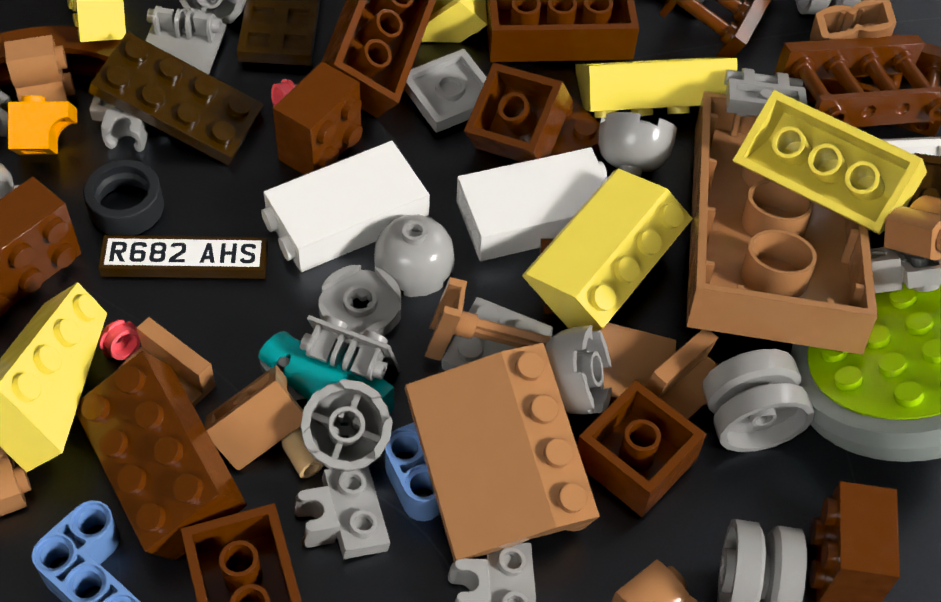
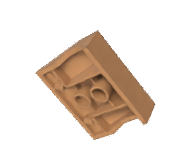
[404,343,600,561]

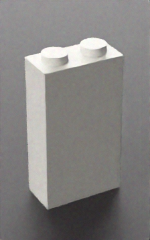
[261,141,430,273]
[456,147,607,261]

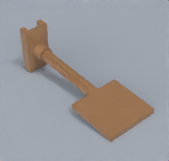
[424,277,676,402]

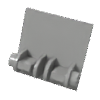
[145,6,227,74]
[300,315,401,381]

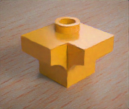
[8,95,77,155]

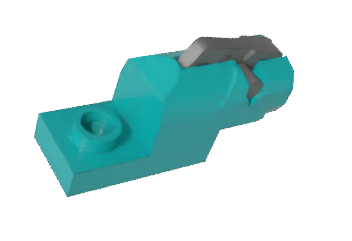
[258,331,394,414]

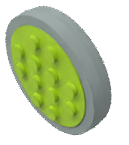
[790,282,941,462]

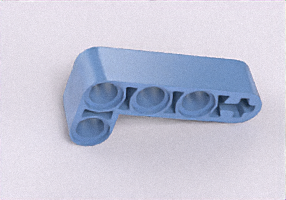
[385,422,440,521]
[32,500,141,602]

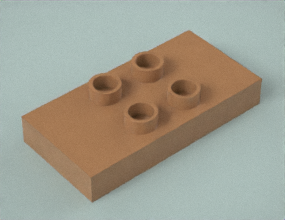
[686,91,877,355]

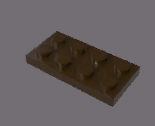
[237,0,321,66]
[89,31,264,166]

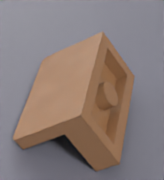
[118,317,216,407]
[645,330,719,420]
[205,365,303,470]

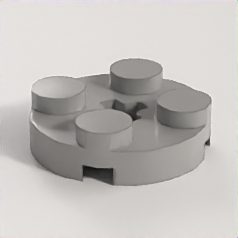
[319,265,401,336]

